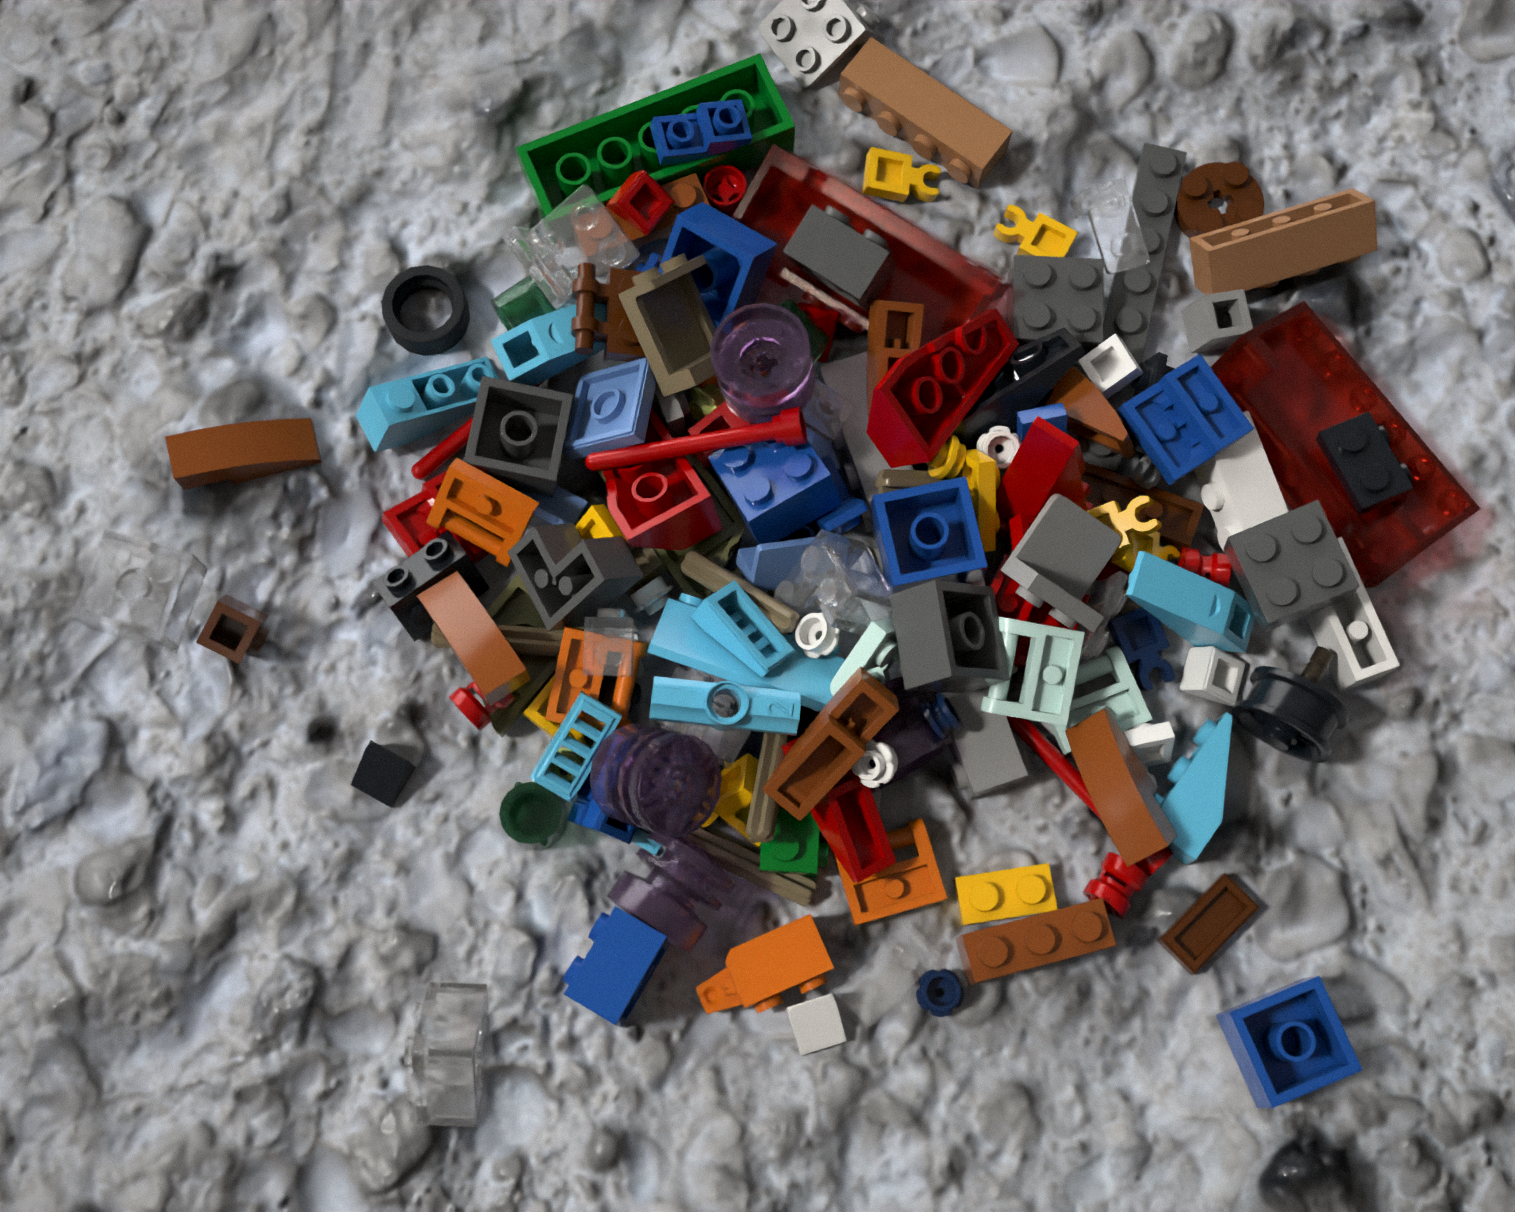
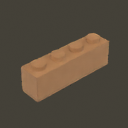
[838,37,1013,189]
[1189,188,1378,295]

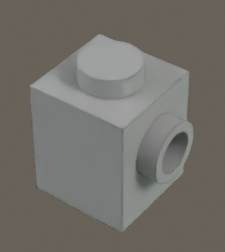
[1181,289,1254,353]

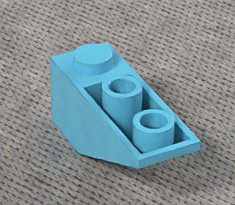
[490,303,606,386]
[356,357,499,453]
[1126,551,1255,653]
[1153,712,1232,865]

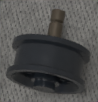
[1231,646,1350,763]

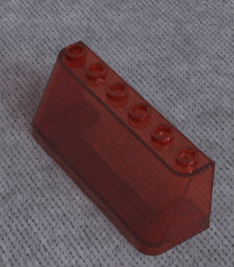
[732,144,1010,347]
[1210,301,1481,588]

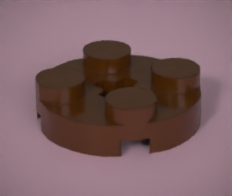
[1174,161,1264,238]

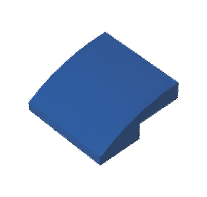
[1117,354,1254,486]

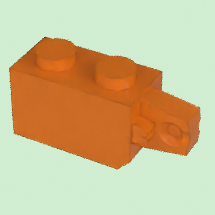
[696,914,834,1015]

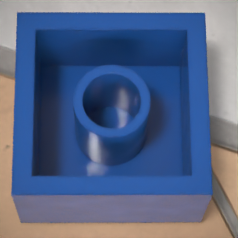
[658,202,778,335]
[708,420,842,545]
[870,476,988,595]
[562,906,671,1028]
[1216,976,1363,1108]

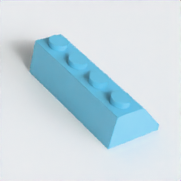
[647,592,846,712]

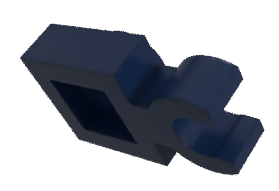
[1106,607,1175,691]

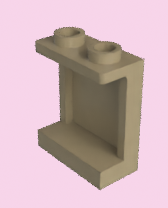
[618,253,749,397]

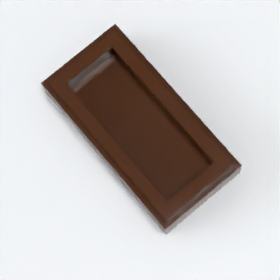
[1156,873,1260,975]

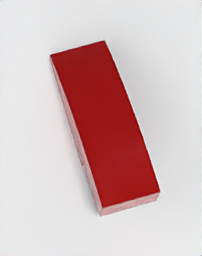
[781,737,896,883]

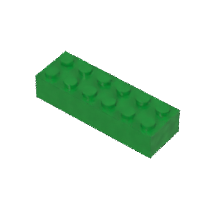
[516,53,795,245]

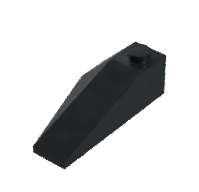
[952,327,1085,450]

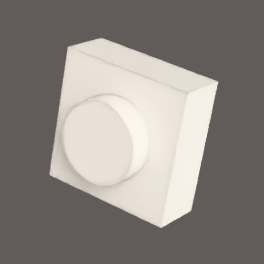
[1078,333,1143,399]
[1123,721,1175,767]

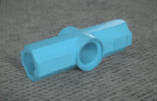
[649,676,801,736]

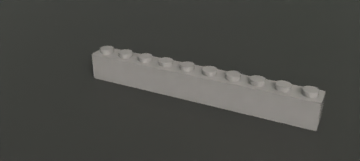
[813,352,1028,800]

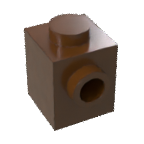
[196,594,270,664]

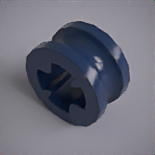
[920,692,964,740]

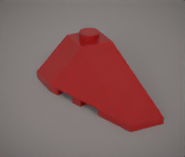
[866,308,1019,468]
[603,407,723,551]
[996,416,1094,540]

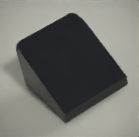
[350,740,416,808]

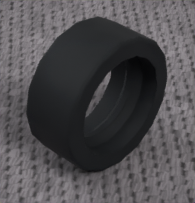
[381,265,470,356]

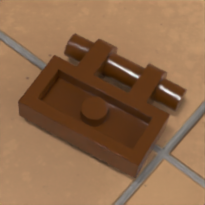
[571,262,646,362]

